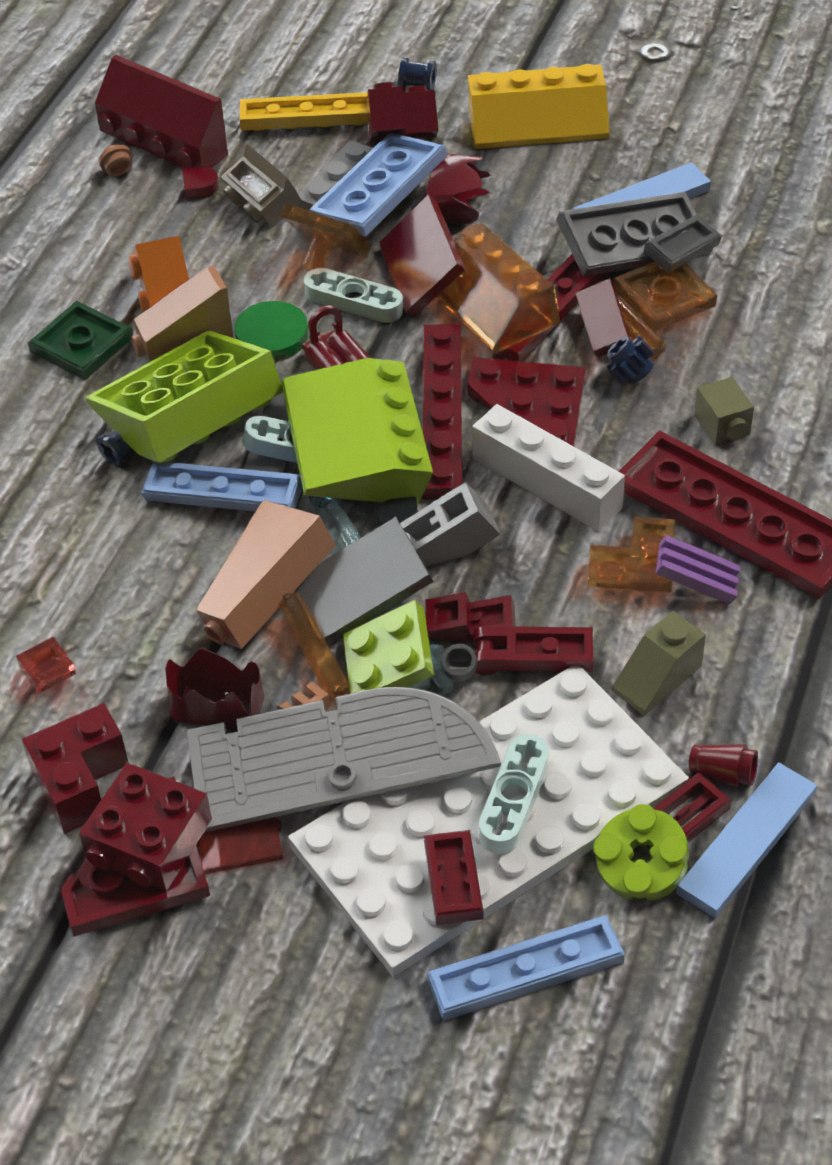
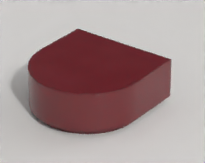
[182,166,219,199]

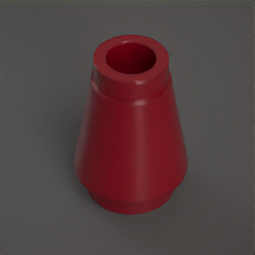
[689,744,758,789]

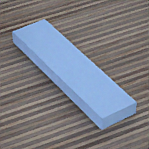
[573,162,711,209]
[141,461,302,512]
[676,762,817,919]
[427,915,625,1021]

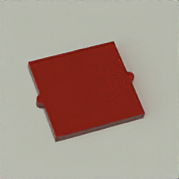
[196,817,283,874]

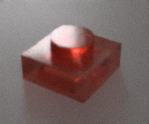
[16,637,76,694]

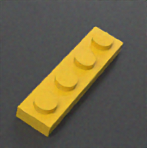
[239,92,368,131]

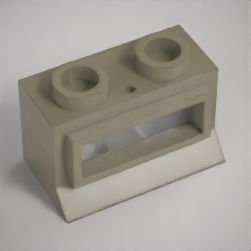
[221,144,302,229]

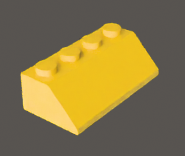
[468,64,610,149]

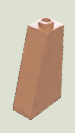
[196,500,336,649]

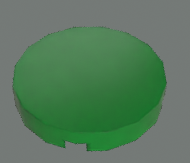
[234,301,309,360]

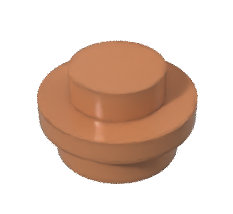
[98,144,132,176]

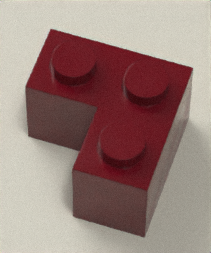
[366,82,439,143]
[21,703,129,834]

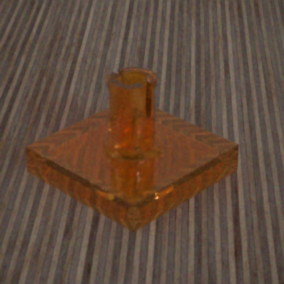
[280,203,372,271]

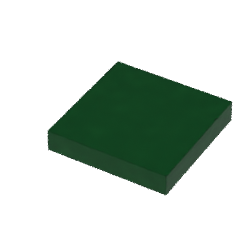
[28,301,133,380]

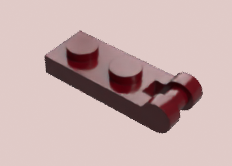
[473,626,593,675]

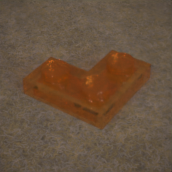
[588,517,675,592]

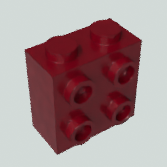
[79,762,212,891]

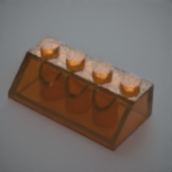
[437,222,560,353]

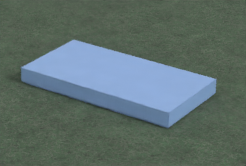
[308,133,447,236]

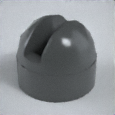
[442,644,477,682]

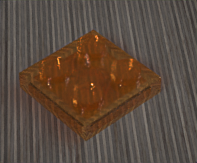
[614,262,717,332]

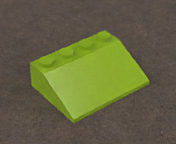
[85,330,283,463]
[281,358,433,505]

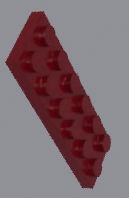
[618,430,832,598]

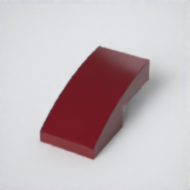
[425,592,516,642]

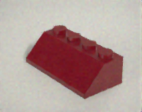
[95,55,228,168]

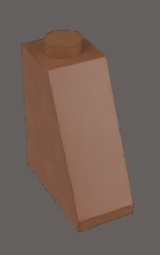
[131,265,234,363]

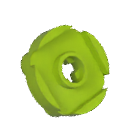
[594,804,689,901]

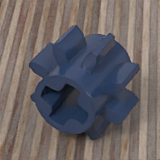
[607,336,654,383]

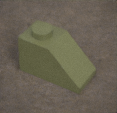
[612,611,706,716]

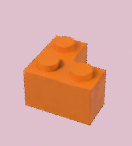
[128,235,189,313]

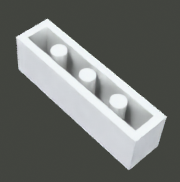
[472,404,625,532]

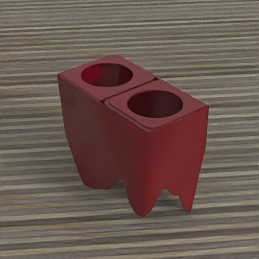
[425,153,491,225]
[165,648,265,731]

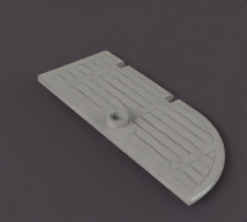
[187,687,501,833]

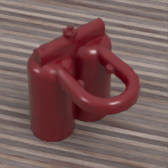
[301,305,371,370]

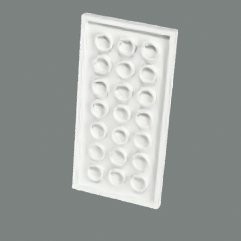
[288,666,689,977]

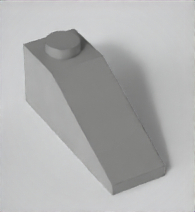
[400,482,501,567]

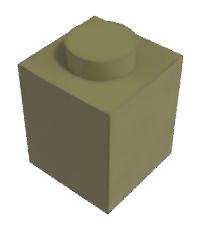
[694,377,754,446]

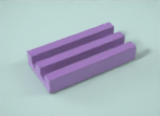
[655,535,740,604]

